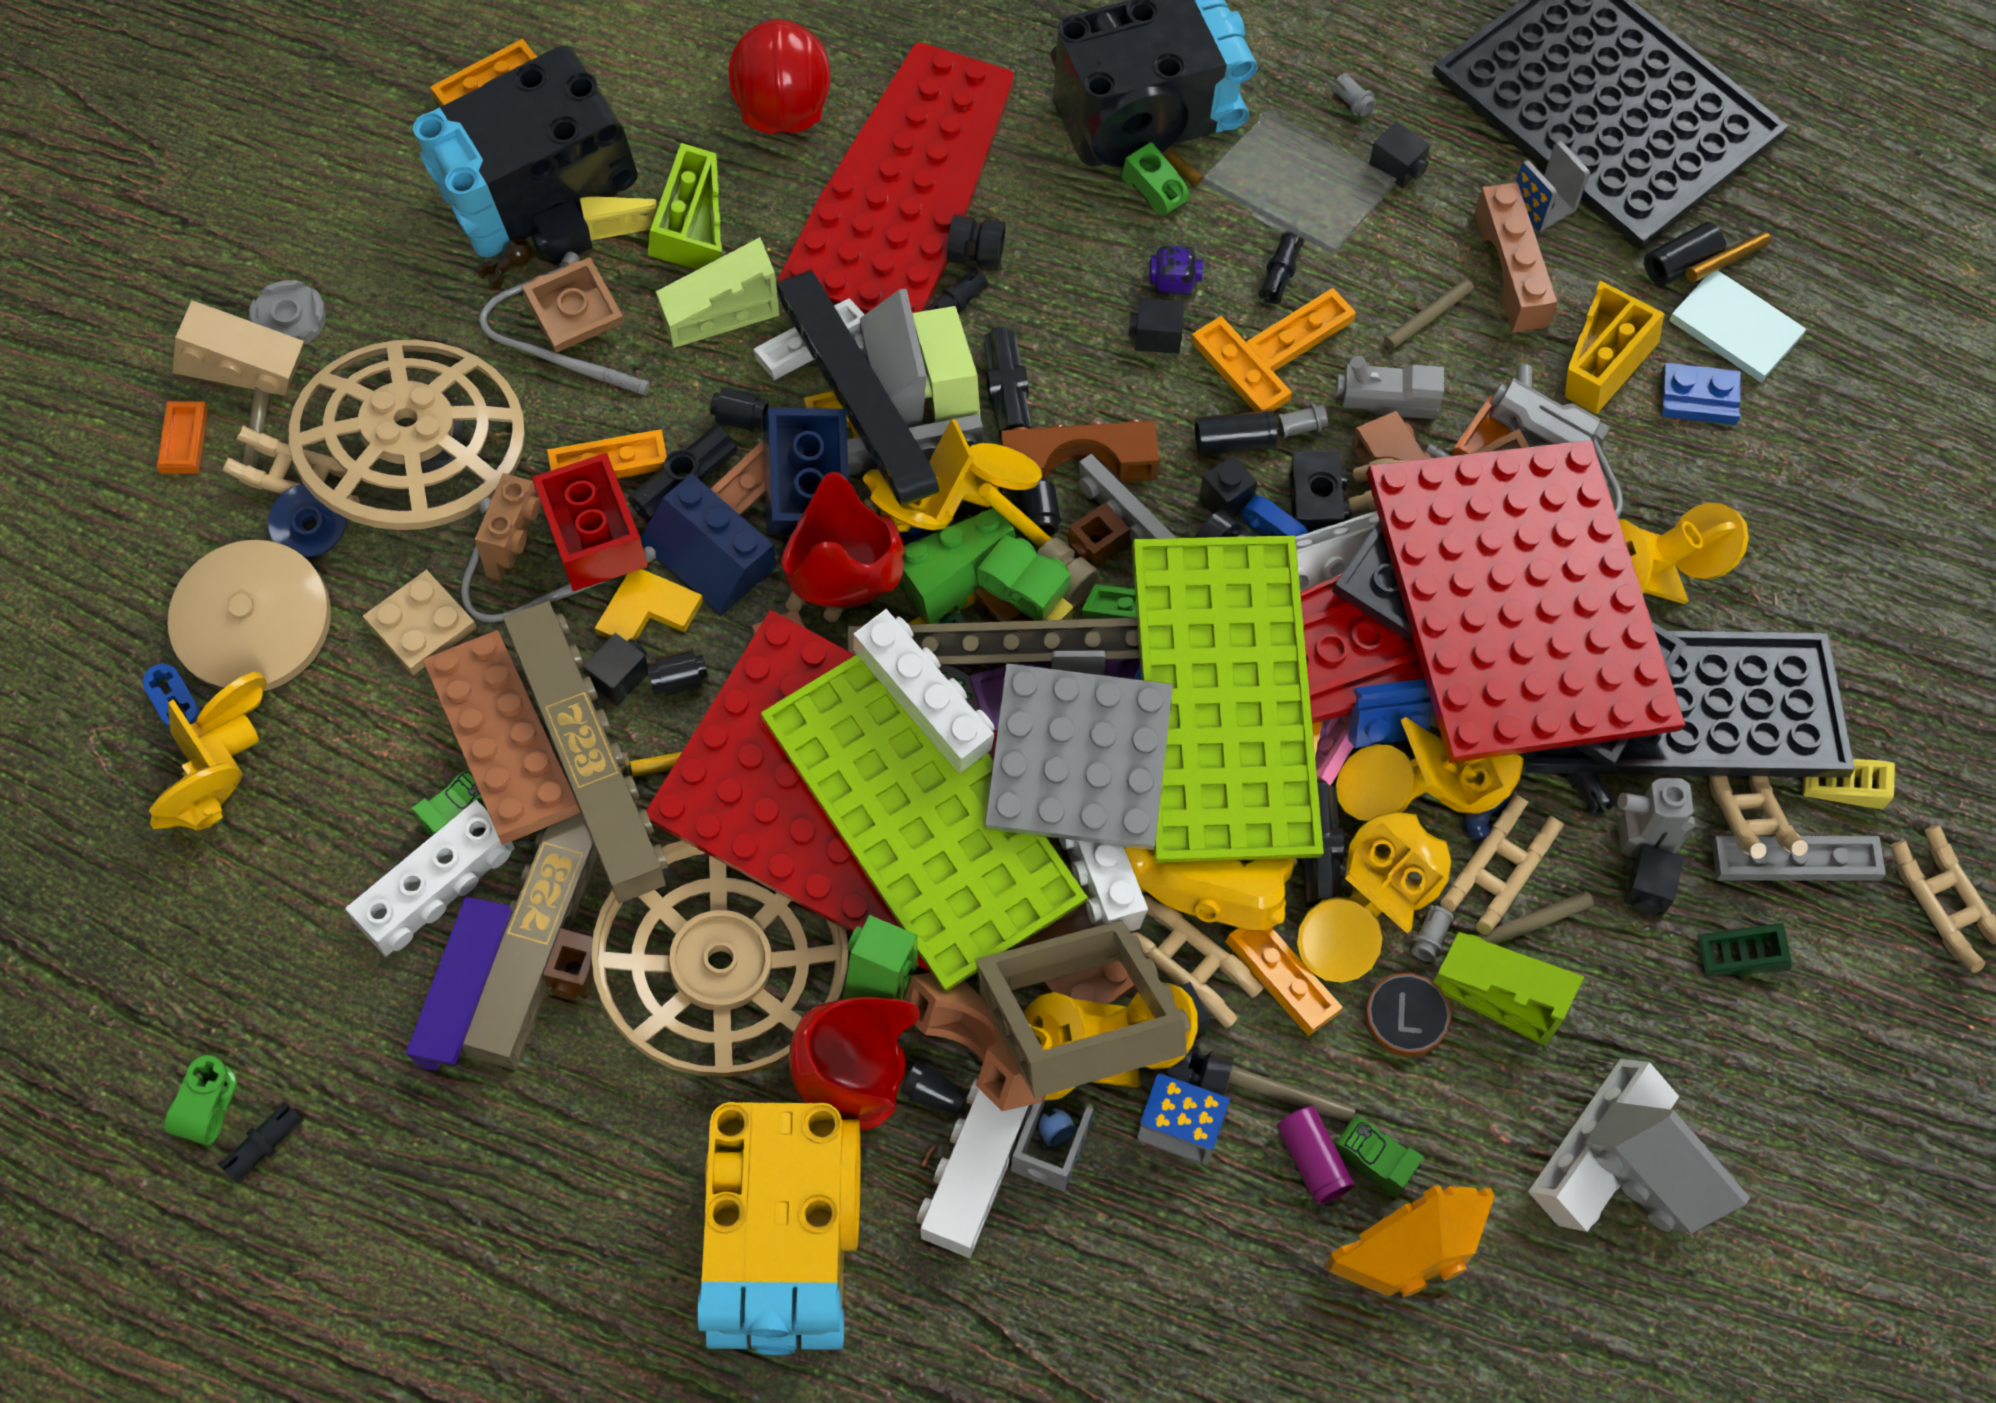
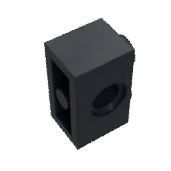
[1289,451,1350,532]

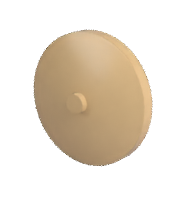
[168,540,331,691]

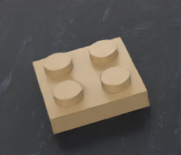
[363,569,477,676]

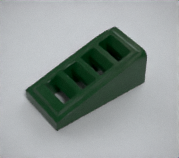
[1698,923,1792,977]

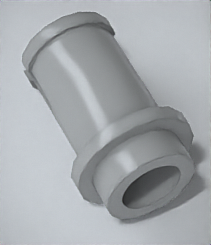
[1332,73,1377,117]
[1277,403,1328,439]
[1411,906,1454,962]

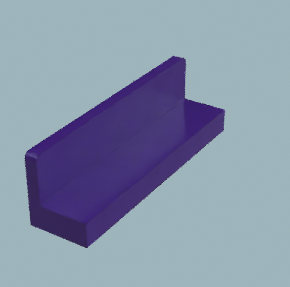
[405,897,512,1072]

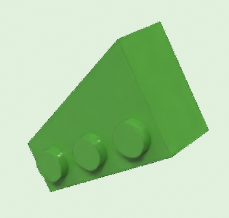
[899,508,1016,624]
[843,915,919,1000]

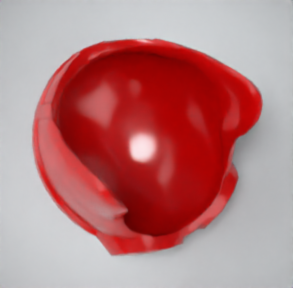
[729,18,830,134]
[782,472,906,608]
[789,996,920,1131]

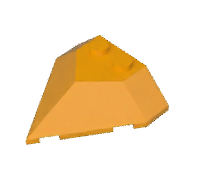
[1325,1185,1495,1297]

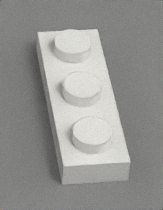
[753,298,865,380]

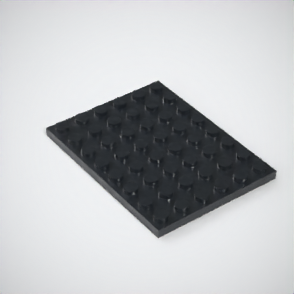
[1432,0,1788,250]

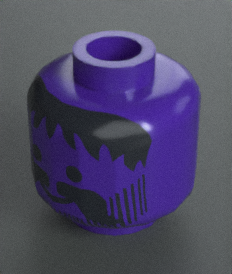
[1149,246,1203,294]

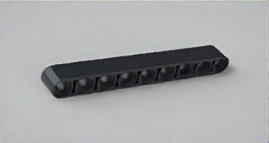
[776,270,939,507]

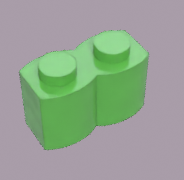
[977,535,1070,621]

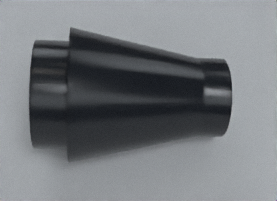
[900,1061,967,1116]

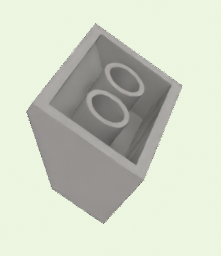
[853,289,927,427]
[1585,1102,1750,1234]

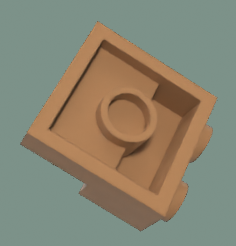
[522,257,624,353]
[475,473,541,581]

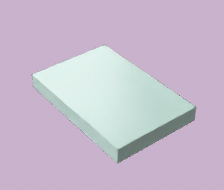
[1669,270,1806,383]

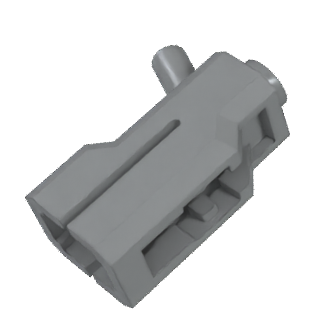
[1335,356,1444,419]
[1489,364,1600,447]
[1617,778,1695,857]

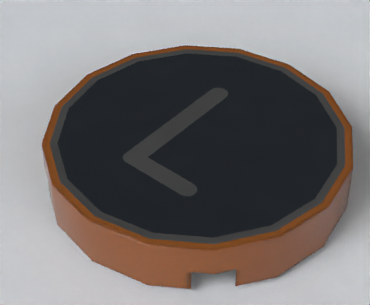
[1365,973,1451,1058]

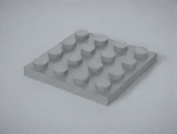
[985,663,1173,850]

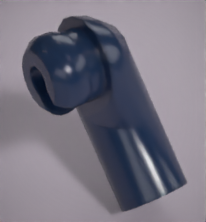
[1462,797,1509,840]

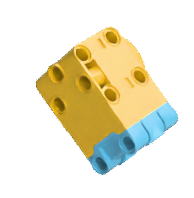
[698,1102,861,1355]

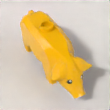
[1124,847,1295,931]

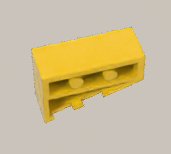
[1564,280,1664,415]

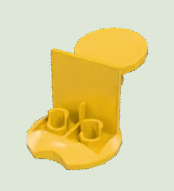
[862,418,1042,532]
[1618,502,1749,604]
[149,672,267,830]
[1336,717,1524,822]
[1297,811,1451,983]
[1023,982,1198,1101]

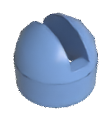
[1038,1108,1077,1147]

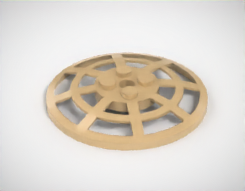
[289,340,525,530]
[591,840,848,1077]

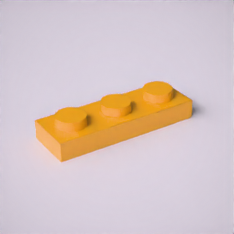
[430,38,537,106]
[1246,288,1356,372]
[1191,316,1292,412]
[547,429,667,479]
[1225,927,1343,1037]

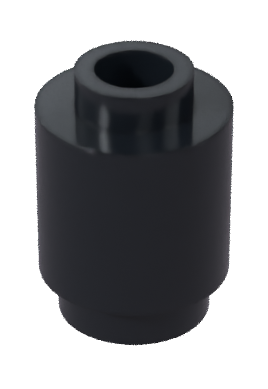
[710,386,769,431]
[1017,478,1061,536]
[647,648,708,696]

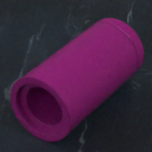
[1276,1106,1355,1205]

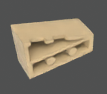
[172,300,304,396]

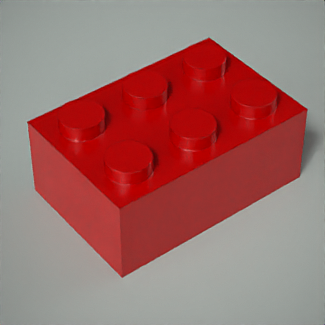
[532,453,648,592]

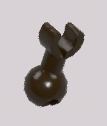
[477,238,532,290]

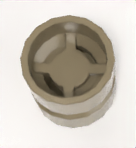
[1036,537,1100,609]

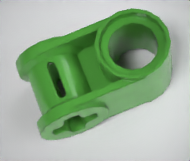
[165,1055,237,1146]

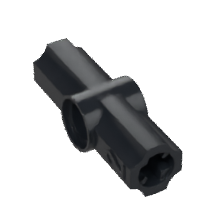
[984,327,1031,438]
[628,426,737,522]
[1298,783,1344,908]

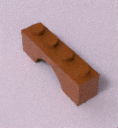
[1001,419,1160,490]

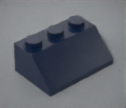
[762,408,849,534]
[640,473,776,616]

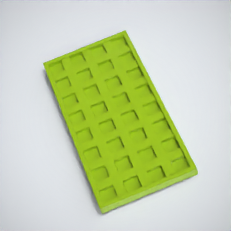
[1132,536,1324,863]
[761,655,1088,991]

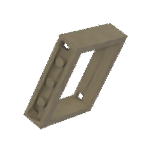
[976,920,1190,1098]

